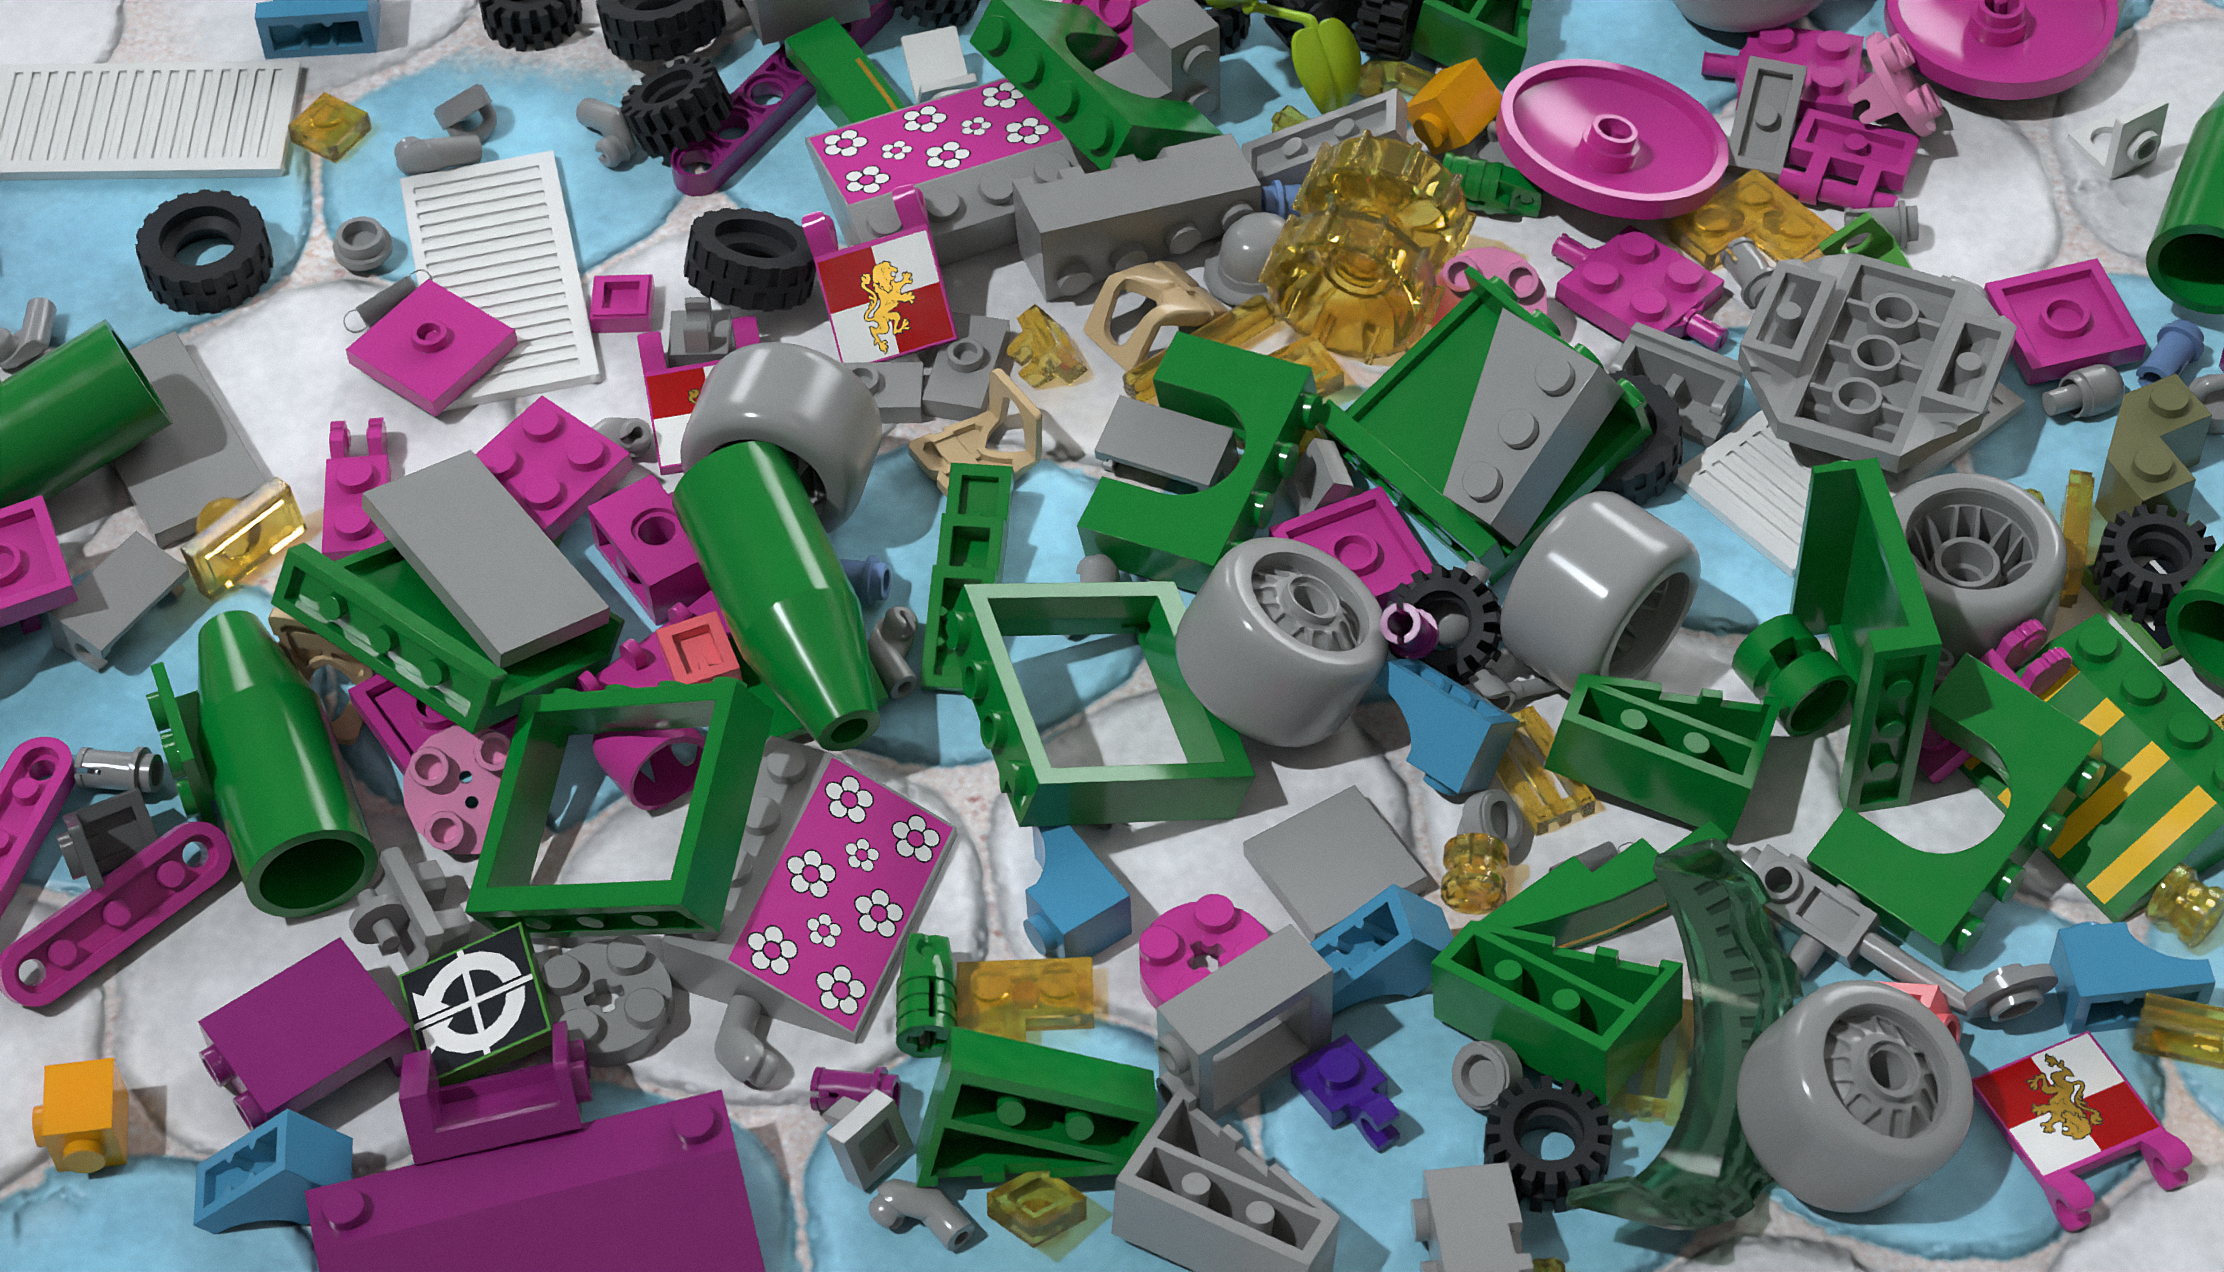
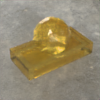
[180,477,307,601]

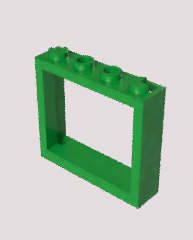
[945,581,1256,827]
[464,677,774,939]

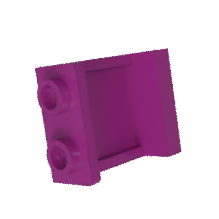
[198,937,417,1131]
[398,1021,593,1165]

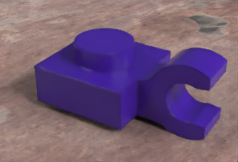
[1291,1034,1400,1152]

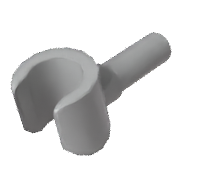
[1471,668,1560,712]

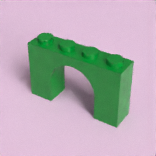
[969,0,1224,171]
[1077,331,1323,593]
[1806,653,2106,969]

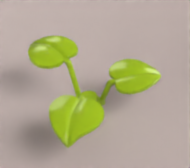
[1205,0,1362,115]

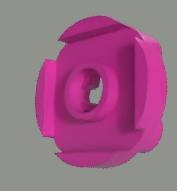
[1139,894,1269,1009]

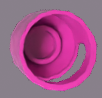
[592,728,706,810]

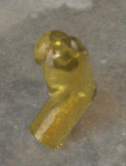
[1355,61,1436,99]

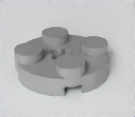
[541,935,675,1068]

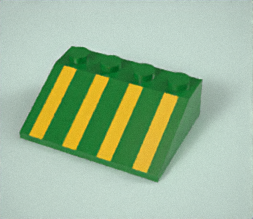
[1958,613,2224,923]

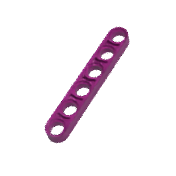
[670,0,895,197]

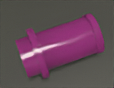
[1379,602,1440,660]
[810,1066,901,1112]

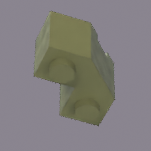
[2095,373,2212,523]

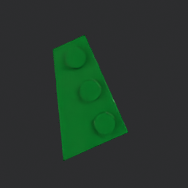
[1411,0,1532,91]
[1543,673,1783,840]
[1431,920,1683,1106]
[916,1026,1158,1187]

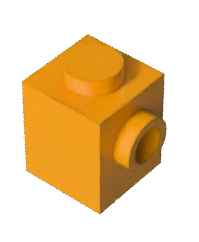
[1407,57,1502,156]
[32,1057,129,1173]

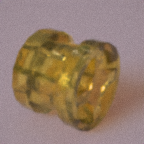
[1440,833,1509,915]
[2144,863,2224,949]

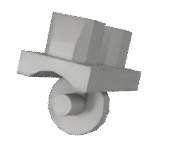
[349,846,471,971]

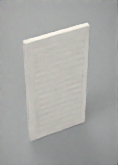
[0,60,303,181]
[399,150,601,412]
[1673,382,2025,578]

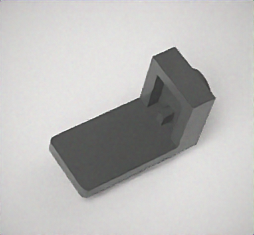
[56,787,158,891]

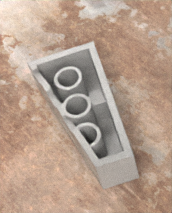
[1012,133,1261,303]

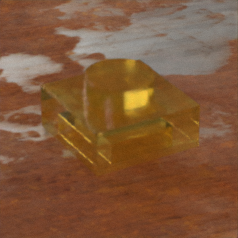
[288,92,372,164]
[987,1171,1087,1248]

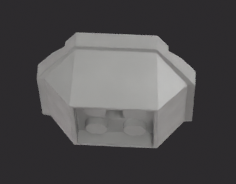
[1738,253,2017,473]

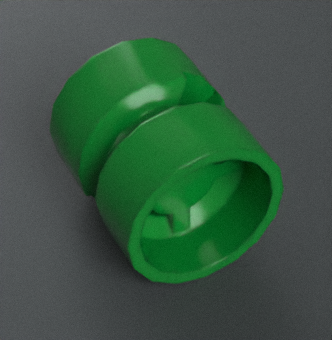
[1732,614,1854,737]

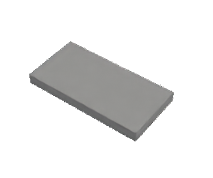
[109,331,272,548]
[362,450,610,669]

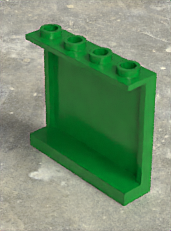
[1317,265,1652,586]
[1789,457,1942,813]
[271,541,625,734]

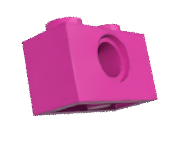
[587,474,711,626]

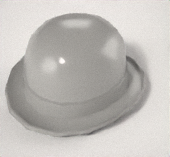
[1203,212,1319,307]

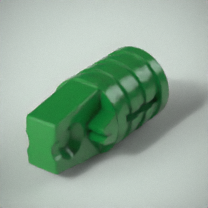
[1436,152,1545,217]
[896,933,957,1058]

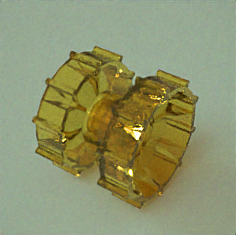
[1258,129,1477,365]

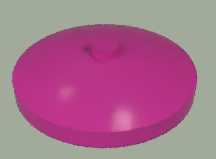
[1884,0,2118,100]
[1495,59,1729,220]

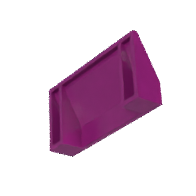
[305,1089,766,1272]

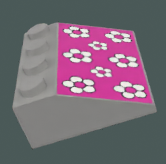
[805,77,1080,267]
[661,735,958,1044]

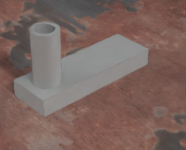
[1242,88,1428,191]

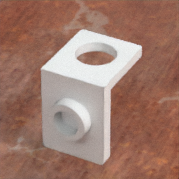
[901,26,978,104]
[2067,96,2169,181]

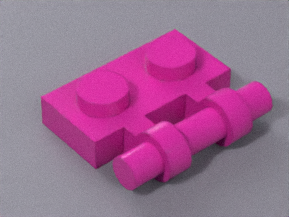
[1777,108,1920,209]

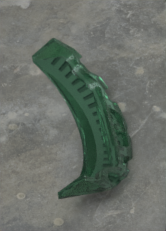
[1565,838,1804,1230]

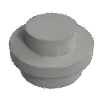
[333,216,393,271]

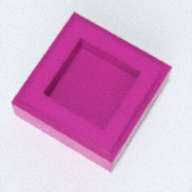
[590,274,655,333]

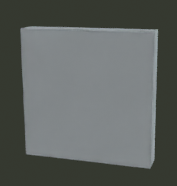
[1243,785,1428,942]

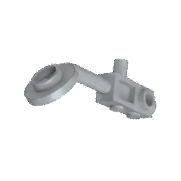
[1732,844,2058,1022]

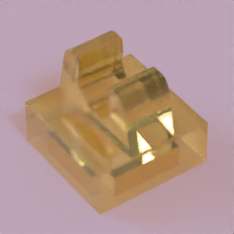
[1007,304,1088,388]

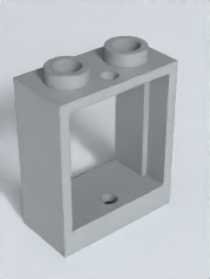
[1154,924,1333,1121]

